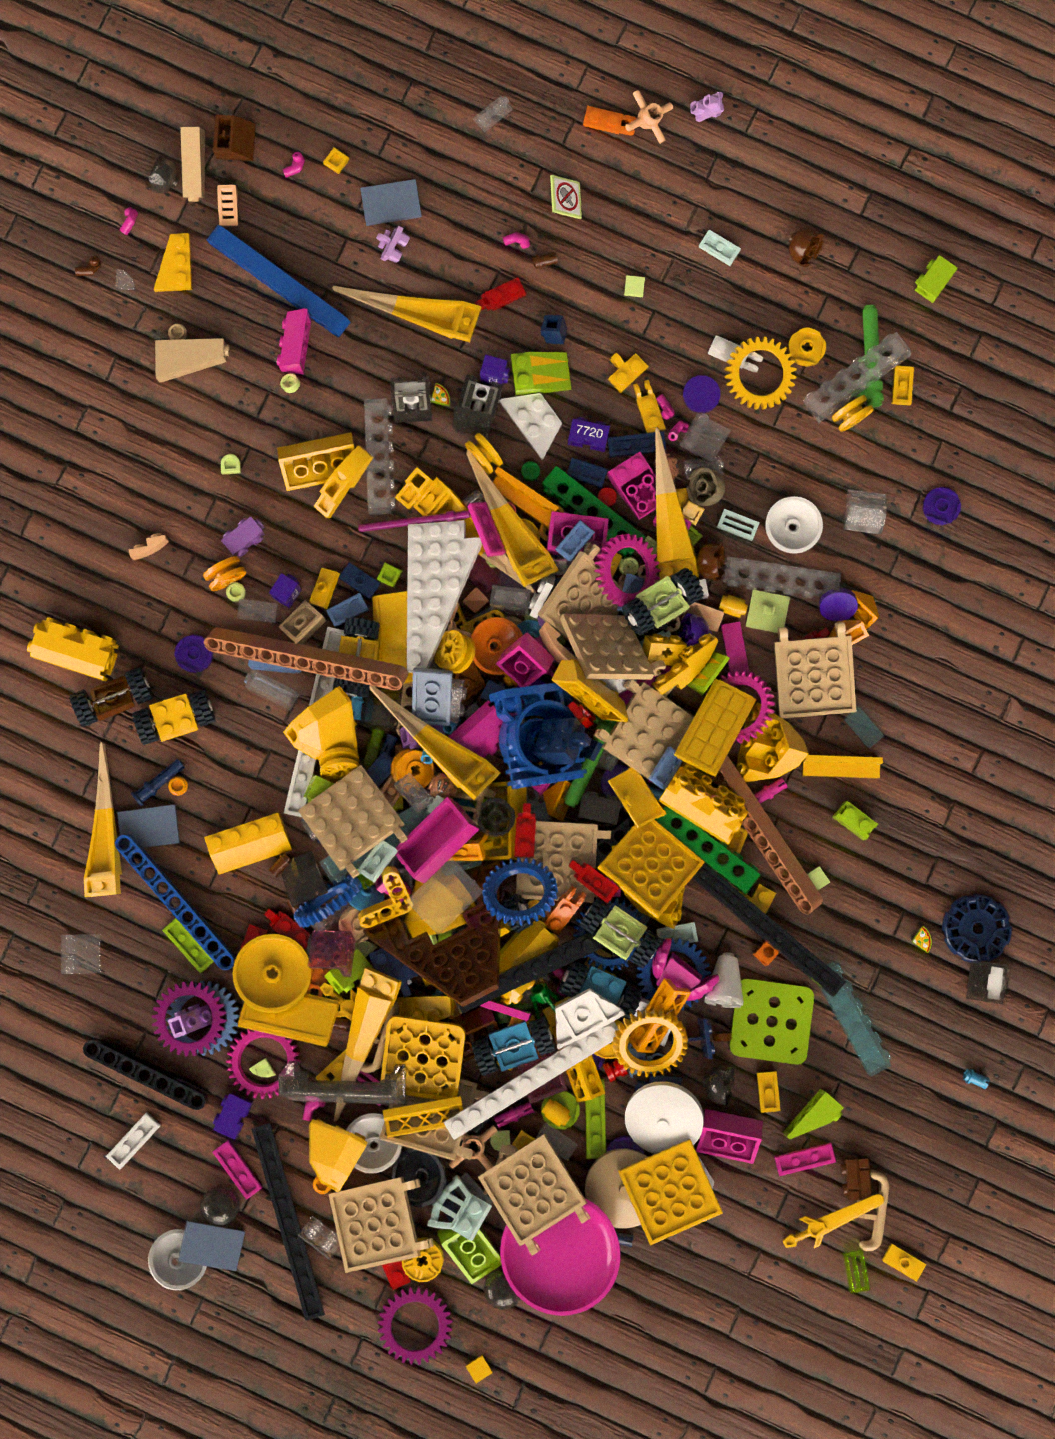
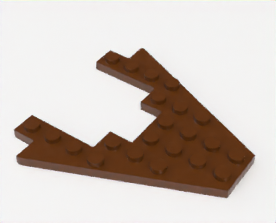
[363,860,502,1007]

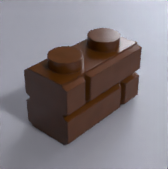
[840,1157,872,1200]

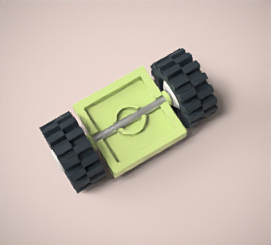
[622,568,704,635]
[579,897,662,969]

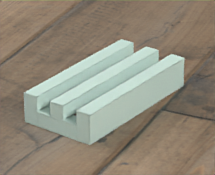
[717,509,760,541]

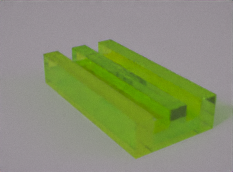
[843,1249,870,1294]

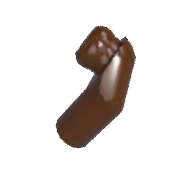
[75,256,101,276]

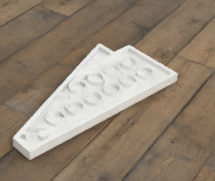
[407,520,482,673]

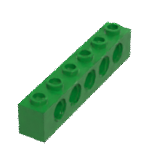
[542,466,645,557]
[654,806,760,895]

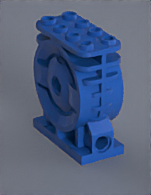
[489,683,587,789]

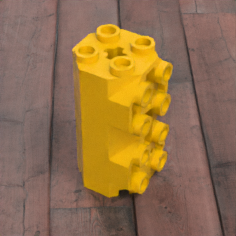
[27,617,119,682]
[658,764,748,844]
[495,919,560,1004]

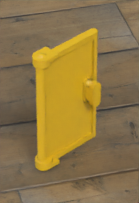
[608,767,667,828]

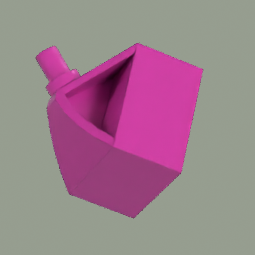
[496,632,555,687]

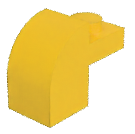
[395,467,433,510]

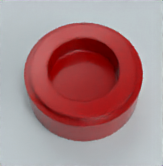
[598,488,617,507]

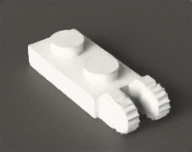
[708,335,763,372]

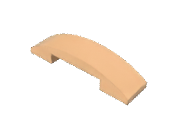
[539,621,579,664]

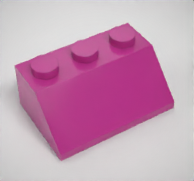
[277,309,311,375]
[546,511,609,561]
[696,1109,763,1164]

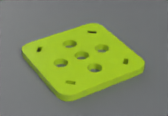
[729,979,814,1065]

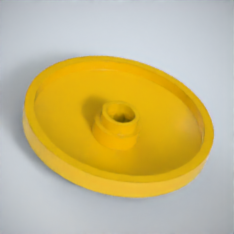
[233,934,311,1013]

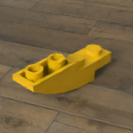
[314,446,374,518]
[652,633,718,695]

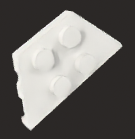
[499,393,562,460]
[555,988,625,1050]

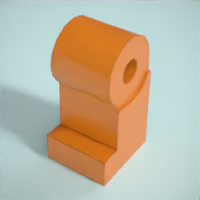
[752,941,779,966]

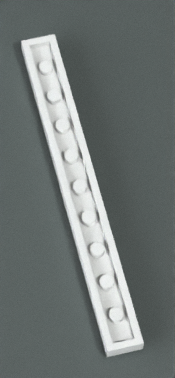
[284,627,346,818]
[444,1021,619,1140]

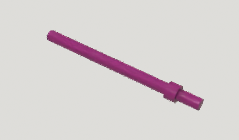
[358,510,471,532]

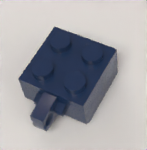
[533,718,592,765]
[369,948,418,998]

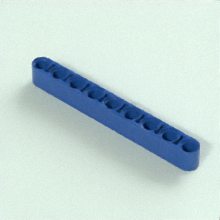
[206,225,351,337]
[115,834,236,970]

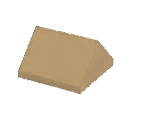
[279,600,326,645]

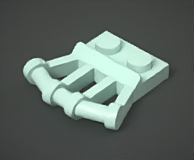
[427,1175,492,1241]

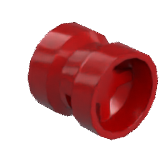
[602,1058,628,1082]

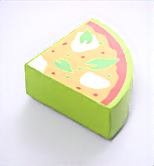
[431,383,450,407]
[911,926,932,953]

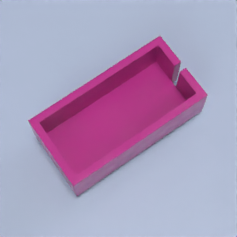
[395,797,480,883]

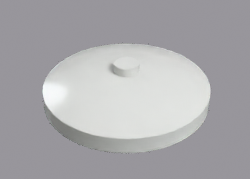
[625,1082,704,1154]

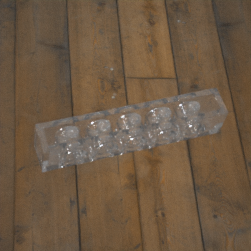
[803,332,911,423]
[364,398,395,515]
[722,556,841,598]

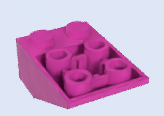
[606,452,656,520]

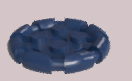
[942,893,1012,964]

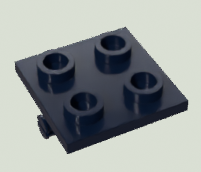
[671,1018,715,1059]

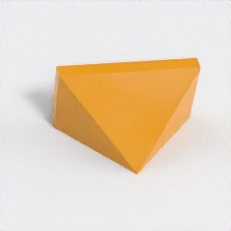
[852,590,880,629]
[829,620,869,645]
[543,781,571,821]

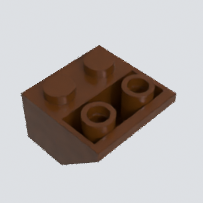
[213,114,256,161]

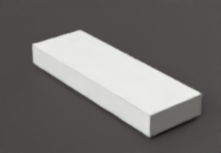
[106,1112,161,1170]

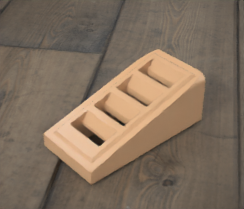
[217,185,238,226]

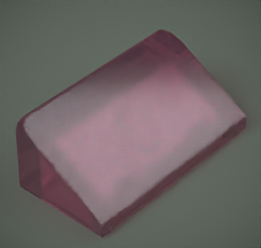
[469,555,501,596]

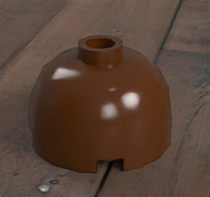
[789,228,824,268]
[696,542,725,581]

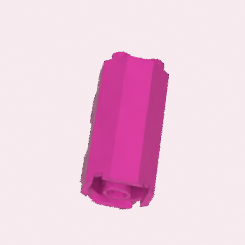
[433,701,503,768]

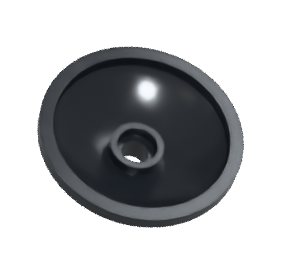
[392,1148,446,1207]

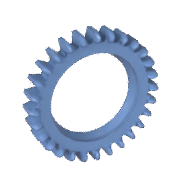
[165,981,240,1056]

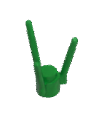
[529,983,560,1019]

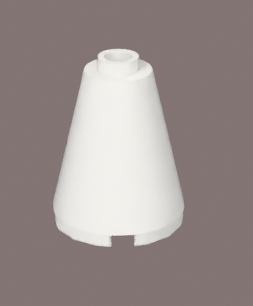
[704,953,744,1008]

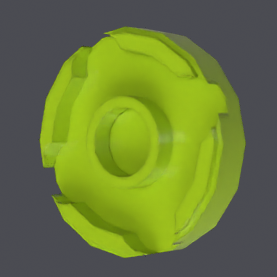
[541,1090,580,1130]

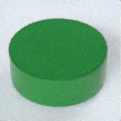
[521,461,540,481]

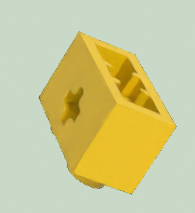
[642,634,687,666]

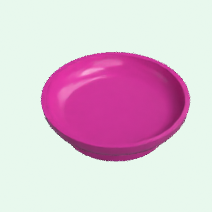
[500,1198,620,1316]

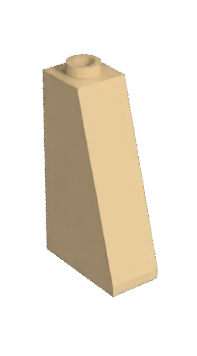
[180,127,205,202]
[155,338,229,382]

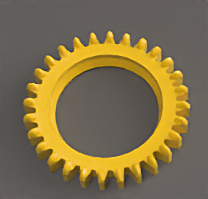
[725,337,796,410]
[613,1008,688,1077]

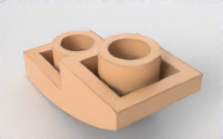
[129,533,169,560]

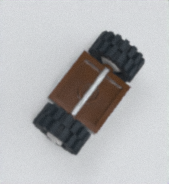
[69,667,153,727]

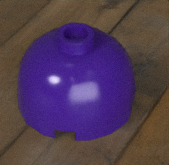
[678,613,712,647]

